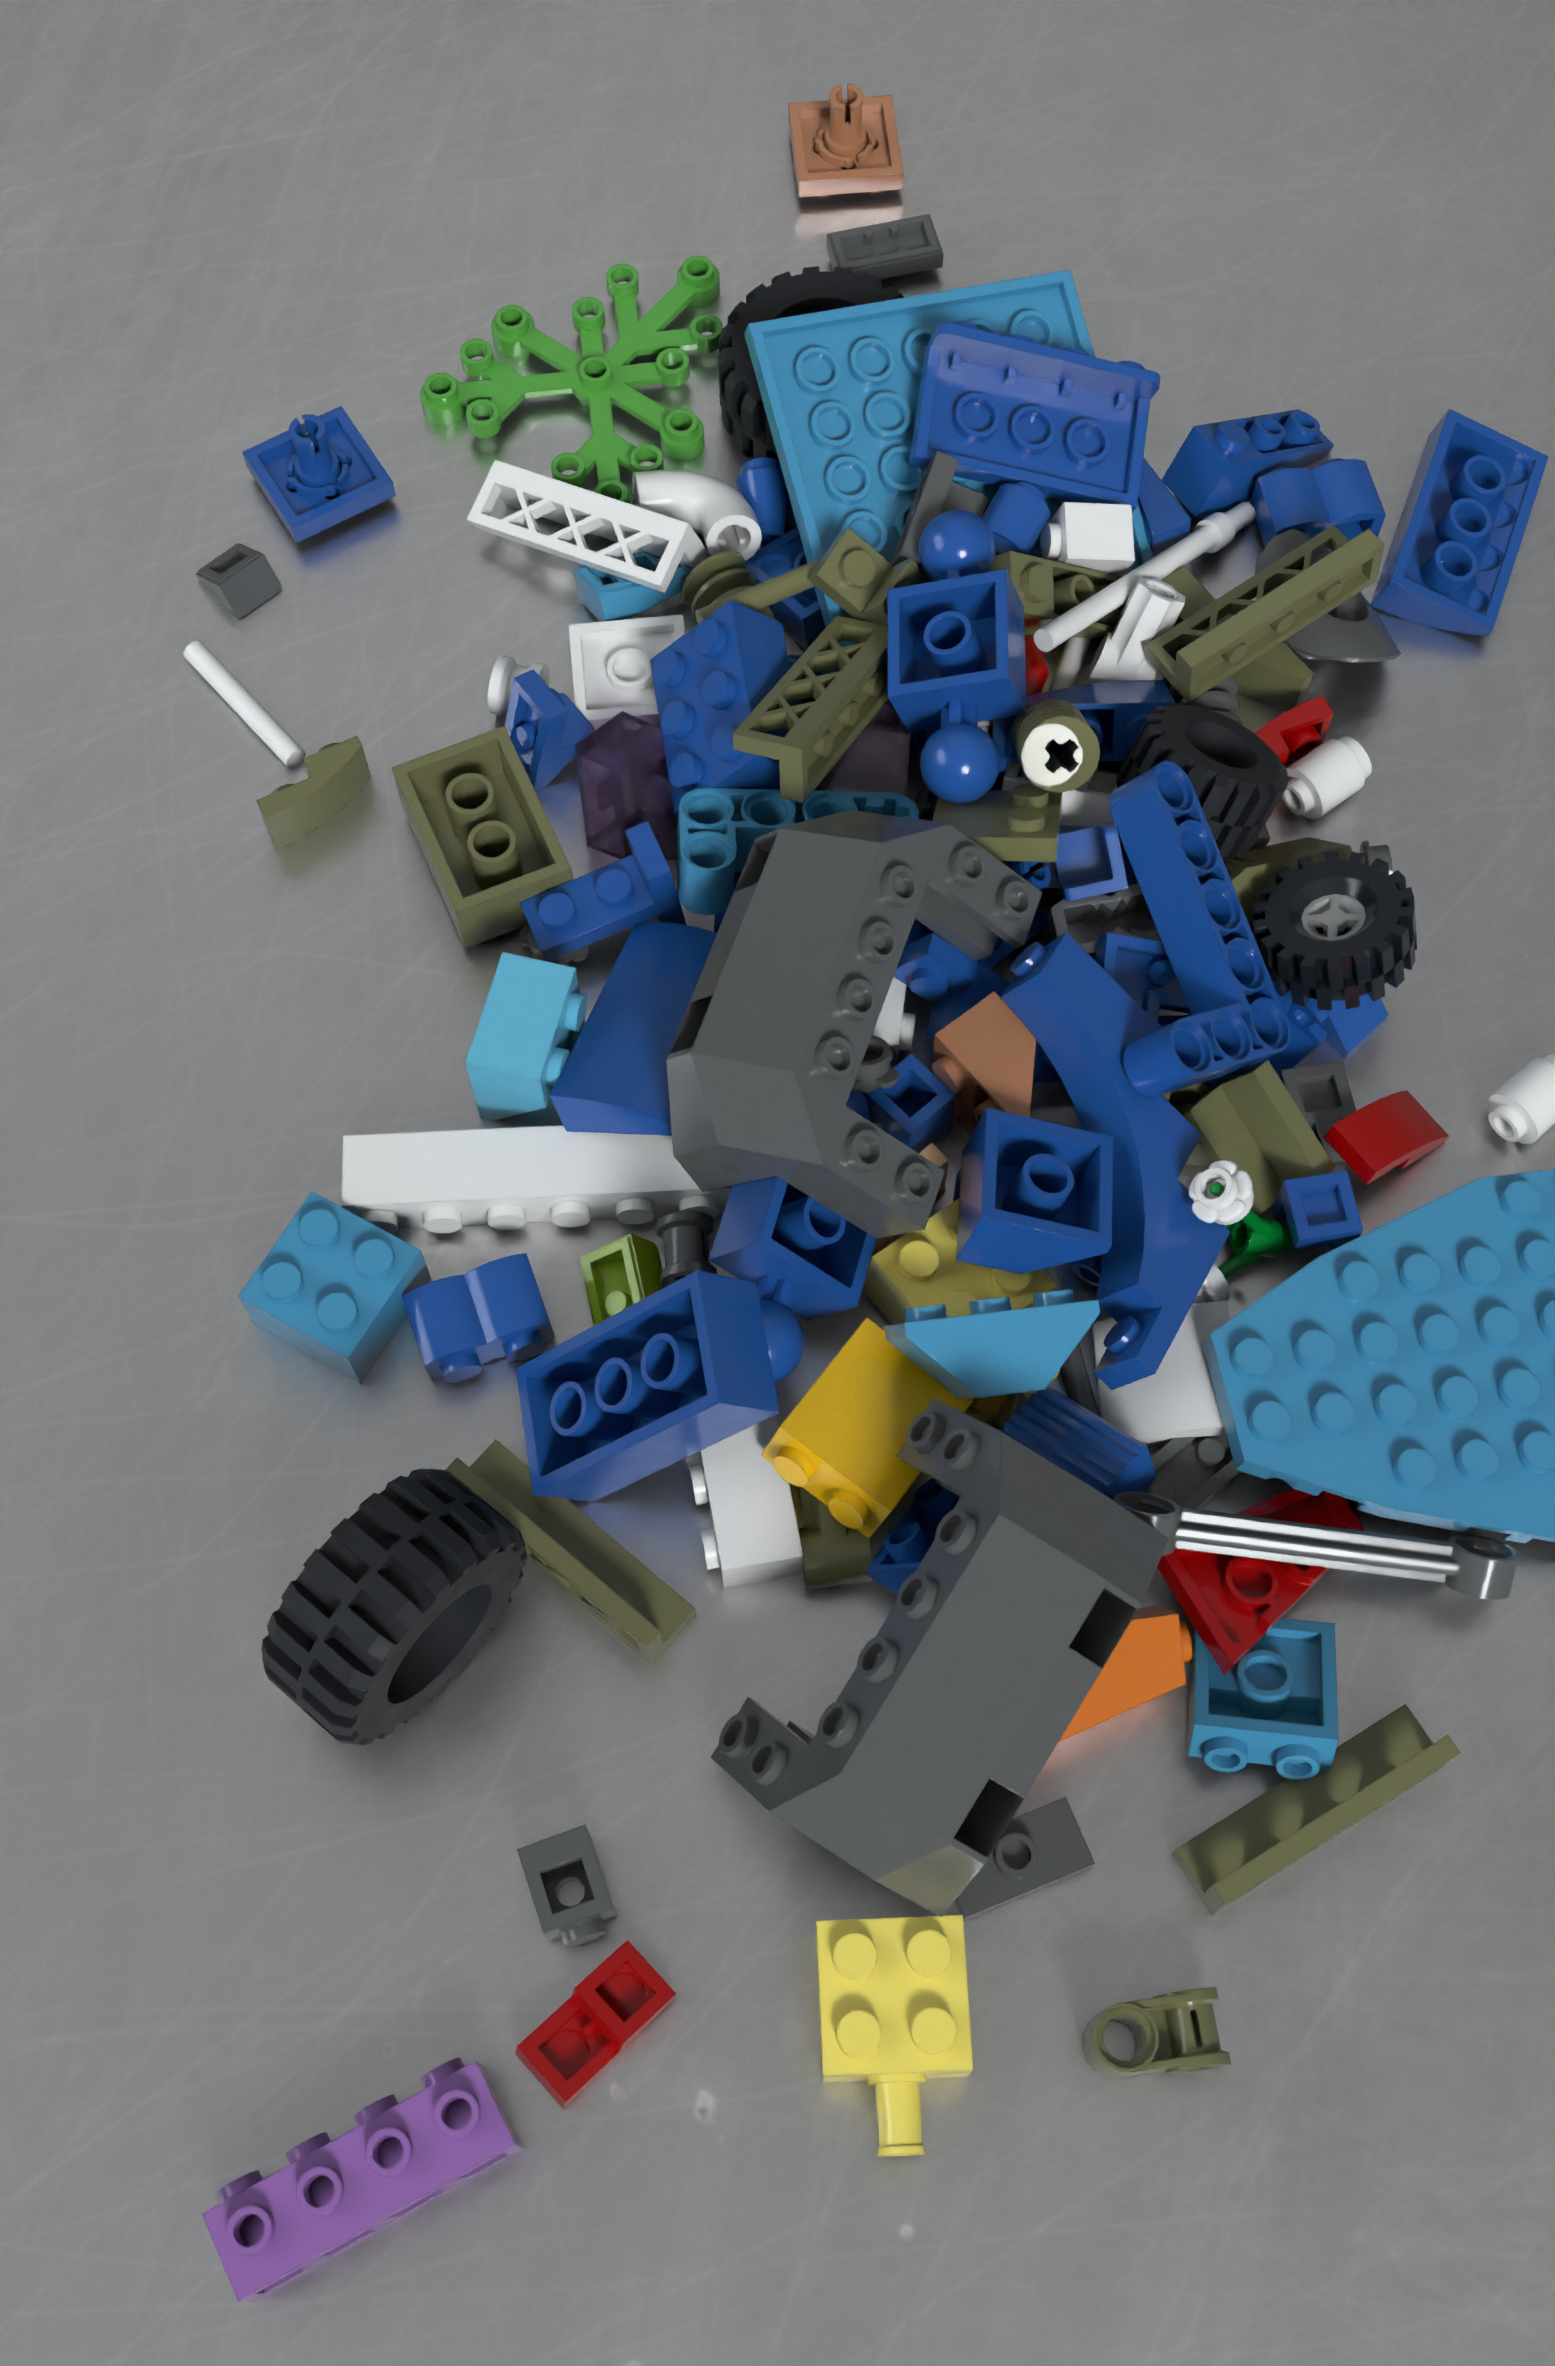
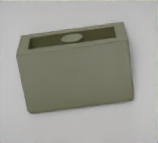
[1183,1060,1336,1215]

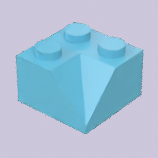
[465,952,587,1121]

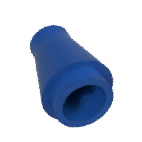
[736,457,789,548]

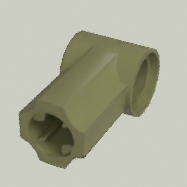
[799,1487,873,1589]

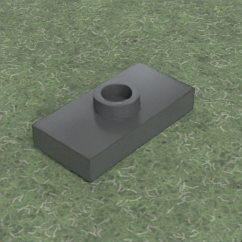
[826,214,944,279]
[955,1797,1095,1921]

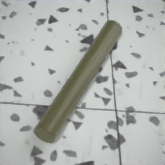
[695,557,822,624]

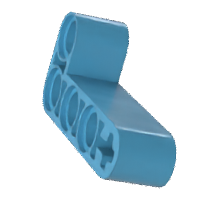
[676,788,919,915]

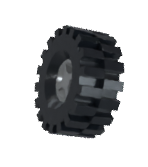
[1252,851,1417,1011]

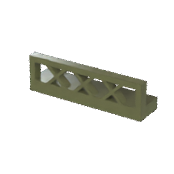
[1145,524,1384,703]
[733,616,889,803]
[445,1439,696,1666]
[1172,1704,1461,1916]

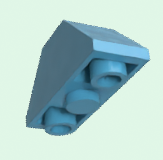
[884,1289,1100,1399]

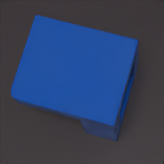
[1054,822,1128,901]
[1272,1171,1363,1249]

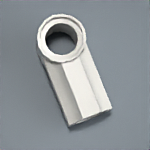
[1086,577,1185,683]

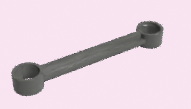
[1113,1491,1519,1600]

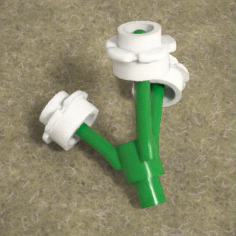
[1177,1160,1298,1304]

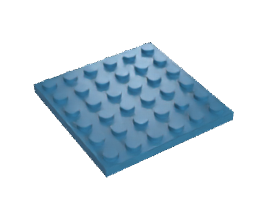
[744,270,1153,647]

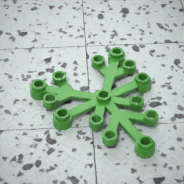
[420,256,723,505]

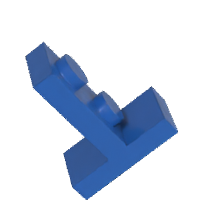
[519,821,687,962]

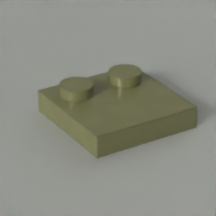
[933,784,1062,862]

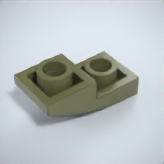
[256,736,371,850]

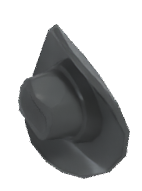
[1255,529,1401,663]

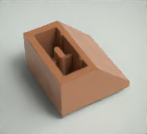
[931,992,1036,1139]

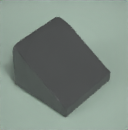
[195,543,281,618]

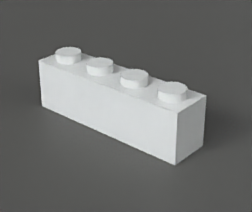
[689,1415,803,1588]

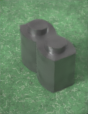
[1039,883,1162,960]

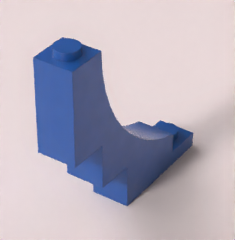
[1000,932,1230,1390]

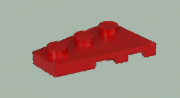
[1157,1489,1364,1676]

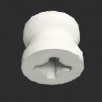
[487,656,549,716]

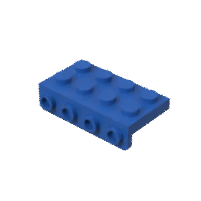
[909,321,1161,513]

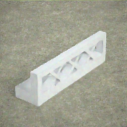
[466,460,706,593]

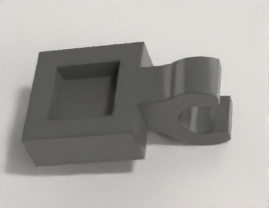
[1279,1062,1357,1173]

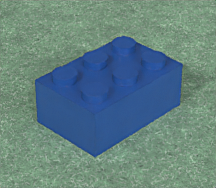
[650,600,797,814]

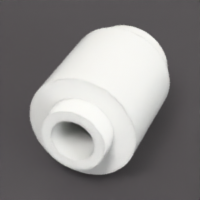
[1281,736,1372,820]
[1487,1054,1555,1144]

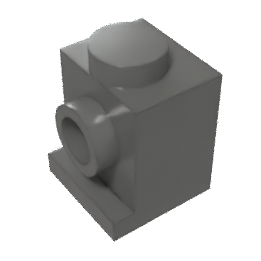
[517,1824,616,1947]

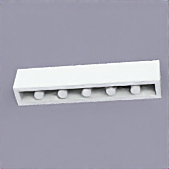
[341,1125,731,1234]

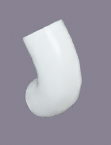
[632,470,762,561]

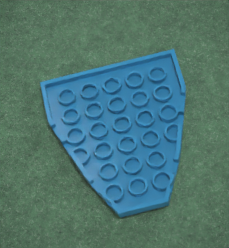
[1202,1169,1555,1543]

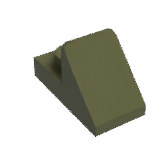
[808,528,924,626]

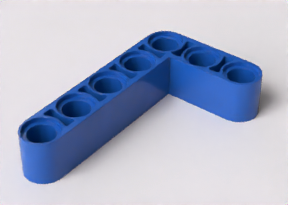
[1109,761,1290,1096]

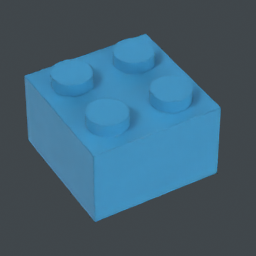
[238,1191,431,1384]

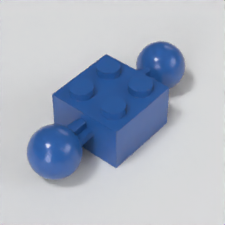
[887,510,1026,804]
[709,1089,877,1384]

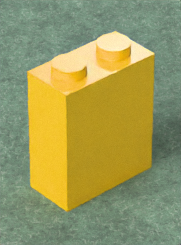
[761,1317,974,1538]

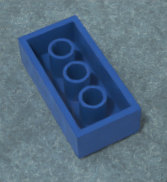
[516,1270,780,1502]

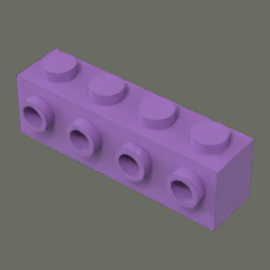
[202,2057,522,2302]

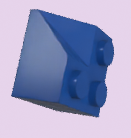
[956,1108,1113,1274]

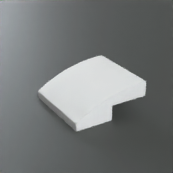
[1092,1301,1230,1448]

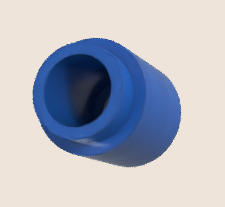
[982,482,1050,556]

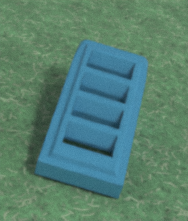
[573,551,692,622]

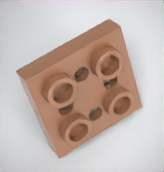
[788,84,904,198]

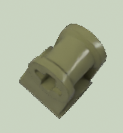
[1082,1987,1231,2078]

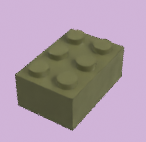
[392,726,573,949]

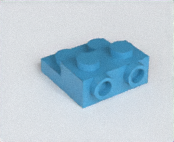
[1188,1618,1339,1780]

